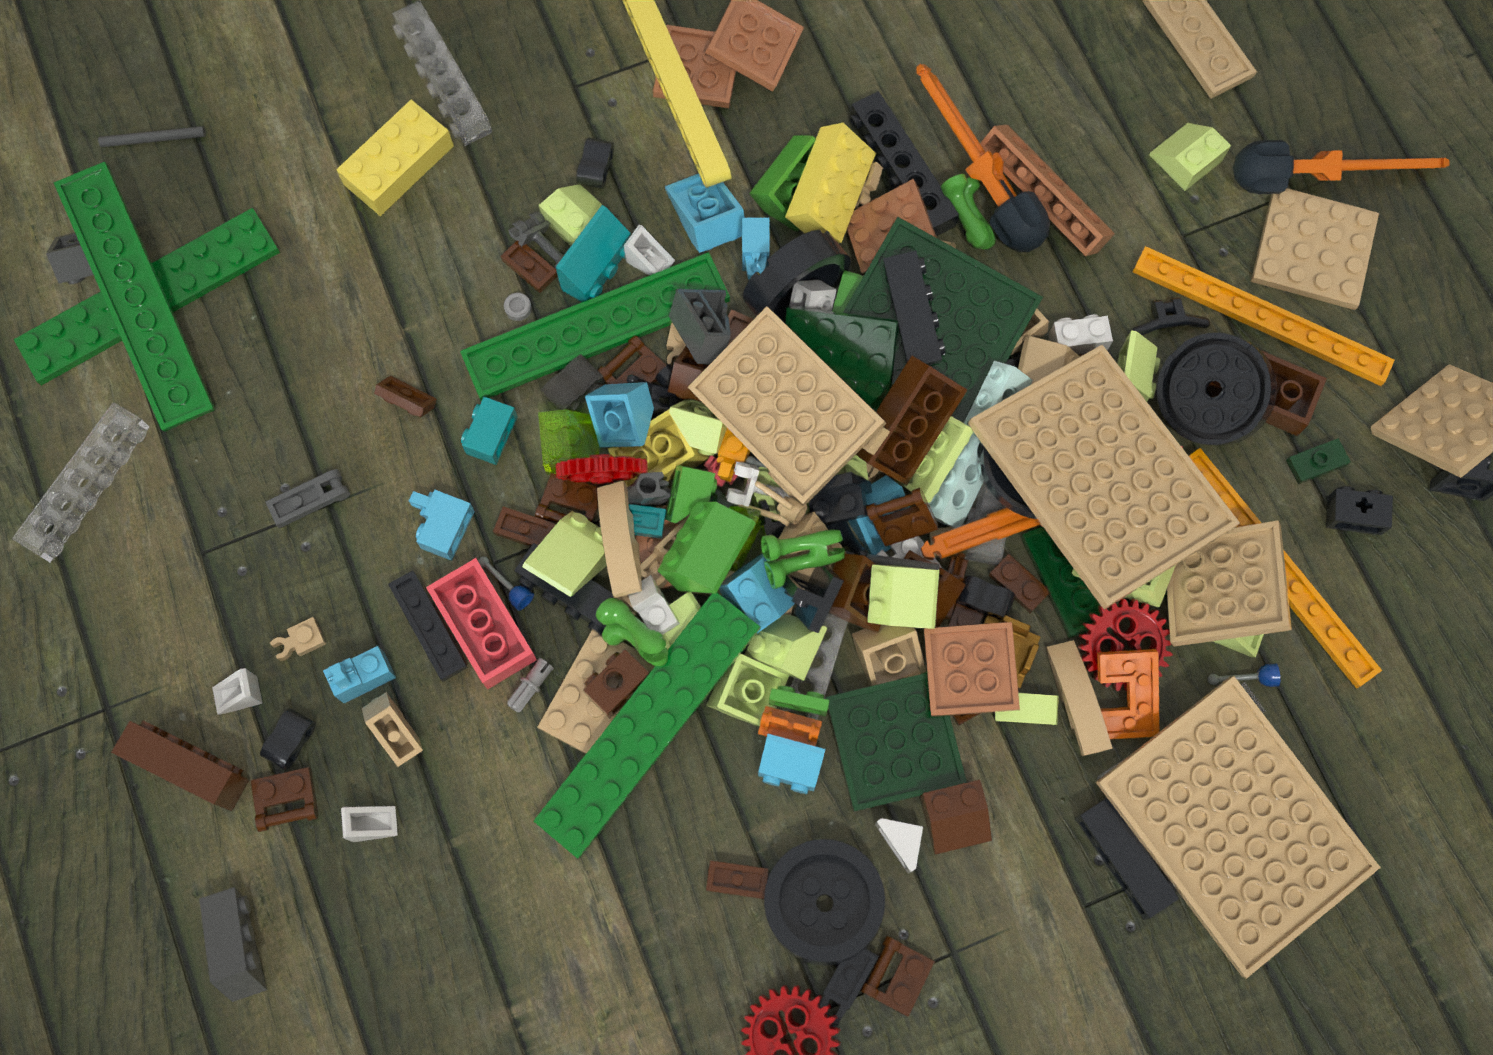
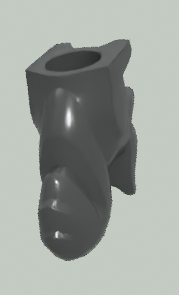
[627,472,671,506]

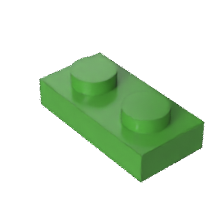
[769,686,829,716]

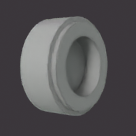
[504,293,532,321]

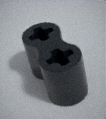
[576,137,614,189]
[956,576,1016,620]
[260,708,316,770]

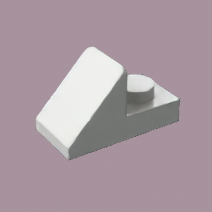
[628,575,680,635]

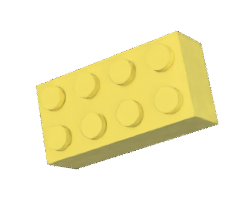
[336,100,454,216]
[785,123,876,243]

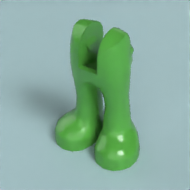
[941,174,996,250]
[761,530,845,589]
[596,598,668,666]

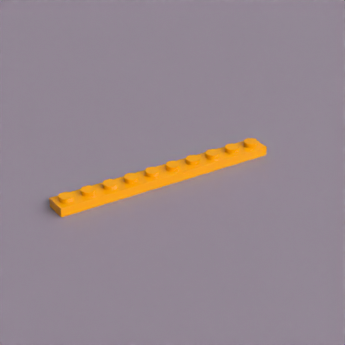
[1133,246,1395,386]
[1189,448,1382,689]

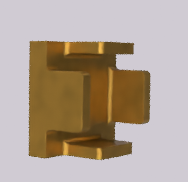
[984,615,1041,690]

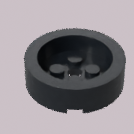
[743,229,851,324]
[1157,333,1277,446]
[764,839,885,966]

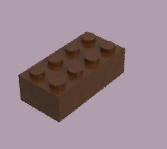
[1207,350,1327,436]
[856,355,967,485]
[111,720,249,811]

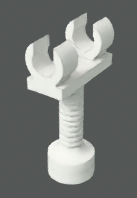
[726,462,790,507]

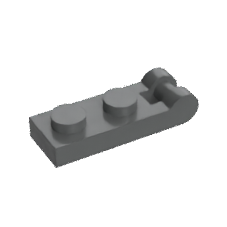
[266,469,350,528]

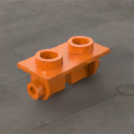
[758,706,822,746]

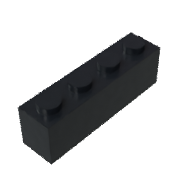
[883,250,946,366]
[514,543,614,636]
[1075,798,1179,920]

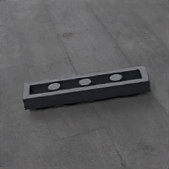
[388,570,468,682]

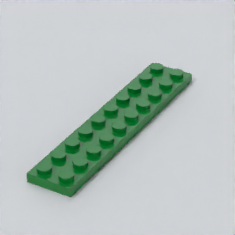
[54,162,216,432]
[13,208,280,386]
[460,252,730,401]
[533,592,761,859]

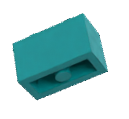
[461,397,518,465]

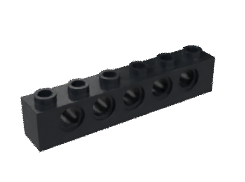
[849,91,959,237]

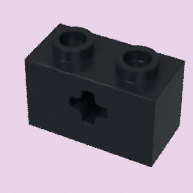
[1326,486,1393,535]

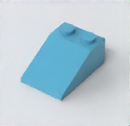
[665,174,745,253]
[719,554,795,633]

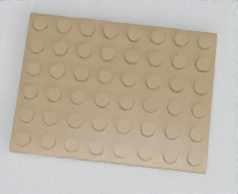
[968,345,1240,610]
[1096,676,1381,978]

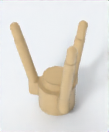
[738,471,807,526]

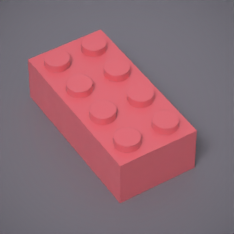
[426,558,537,690]

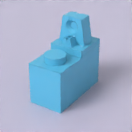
[742,218,770,279]
[409,490,475,561]
[323,646,396,703]

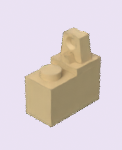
[362,692,423,767]

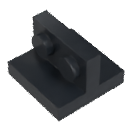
[1429,454,1493,501]
[809,472,872,526]
[782,565,843,634]

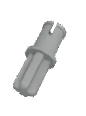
[507,658,554,712]

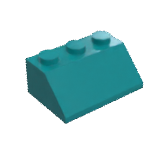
[556,205,631,302]

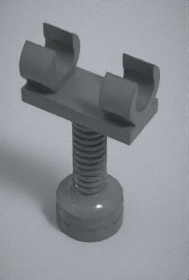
[509,211,564,269]

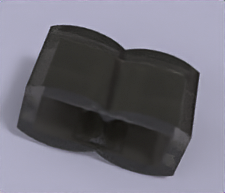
[541,355,605,418]

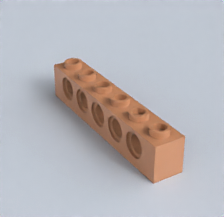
[980,125,1115,256]

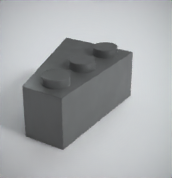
[669,289,731,365]
[199,887,267,1002]

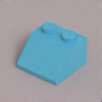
[585,382,654,447]
[848,475,910,555]
[758,734,825,794]

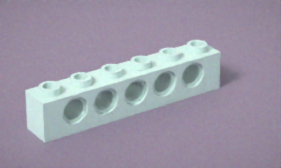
[928,361,1033,528]

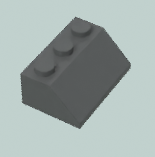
[46,218,137,284]

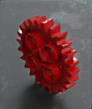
[556,454,648,484]
[1078,598,1173,691]
[741,985,841,1055]

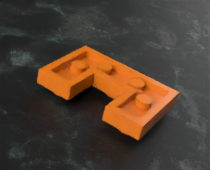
[1097,649,1159,739]

